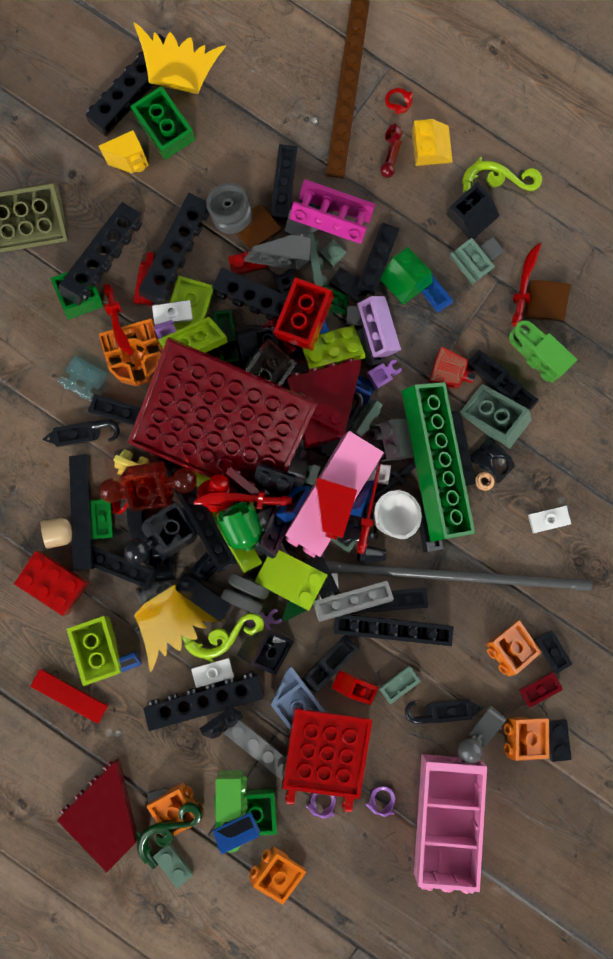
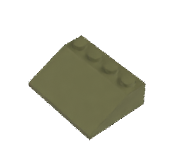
[0,181,68,252]

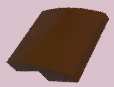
[235,204,281,251]
[524,280,571,322]

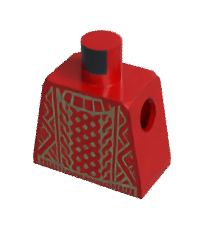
[428,347,476,389]

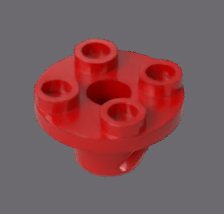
[197,474,237,512]

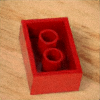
[273,278,334,351]
[14,551,89,616]

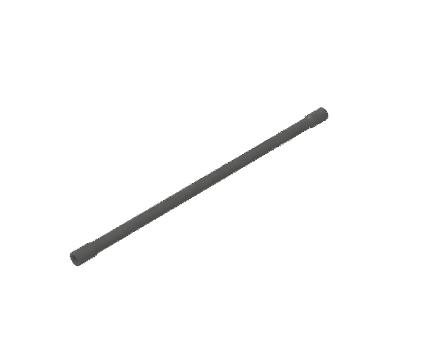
[325,561,592,591]

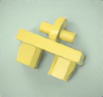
[113,449,150,483]

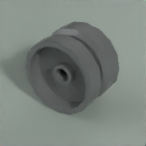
[206,183,252,234]
[220,572,270,615]

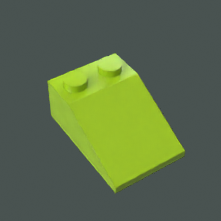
[254,550,327,611]
[66,616,122,686]

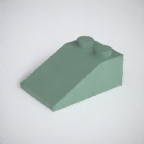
[460,384,532,449]

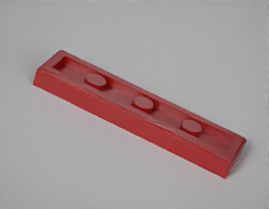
[30,668,109,724]

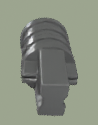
[136,580,172,605]

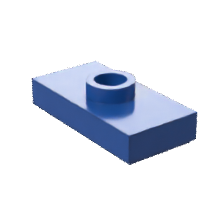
[421,275,453,313]

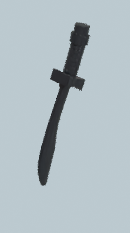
[367,459,416,508]

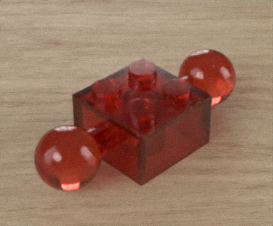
[99,461,197,511]

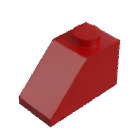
[332,670,379,705]

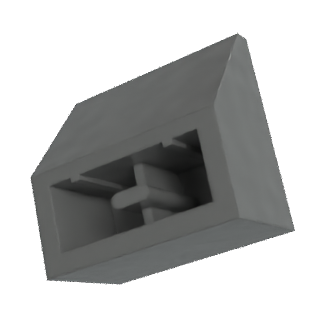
[367,418,414,464]

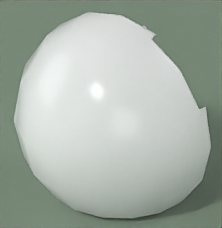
[373,490,422,539]

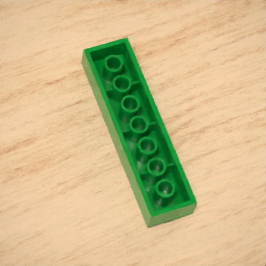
[401,382,475,542]

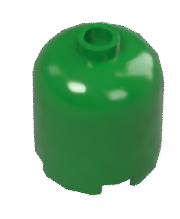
[216,501,263,551]

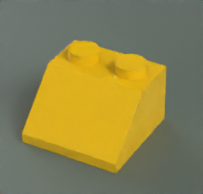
[412,119,453,166]
[99,130,149,173]

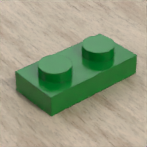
[91,499,114,539]

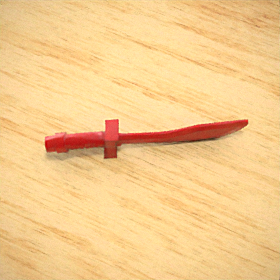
[511,243,541,327]
[103,284,133,355]
[357,463,381,554]
[194,491,292,509]

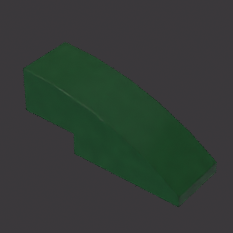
[213,309,242,368]

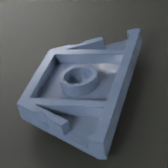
[270,665,326,731]

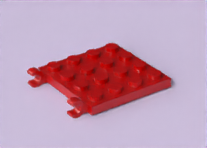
[281,708,373,813]

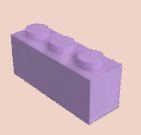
[357,296,401,357]

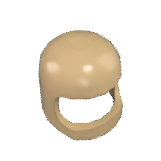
[40,518,72,549]

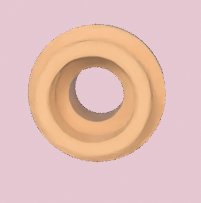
[475,472,495,491]

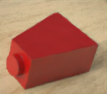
[315,478,357,540]

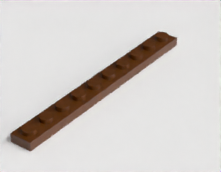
[326,0,370,178]

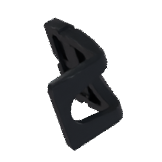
[470,438,515,483]
[342,513,378,543]

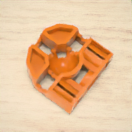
[99,319,163,386]

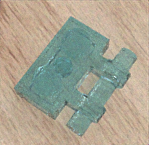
[58,355,108,401]

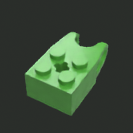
[509,320,577,383]
[216,770,247,853]

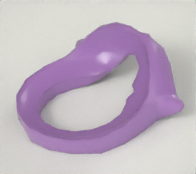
[365,786,396,817]
[306,793,336,819]

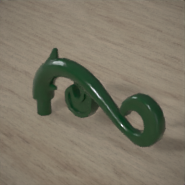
[136,802,202,869]

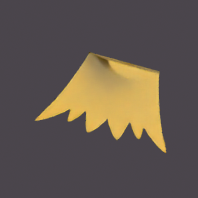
[134,22,226,94]
[134,585,225,672]

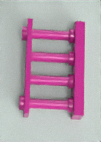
[289,179,376,244]

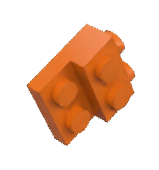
[486,620,542,677]
[504,717,549,761]
[146,782,204,836]
[249,846,307,905]

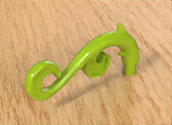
[462,157,542,193]
[181,612,264,663]

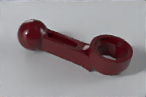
[380,123,403,178]

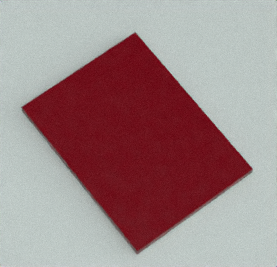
[128,337,318,491]

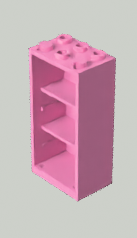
[285,431,384,557]
[414,754,487,894]

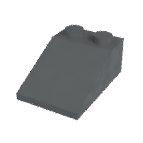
[244,234,311,271]

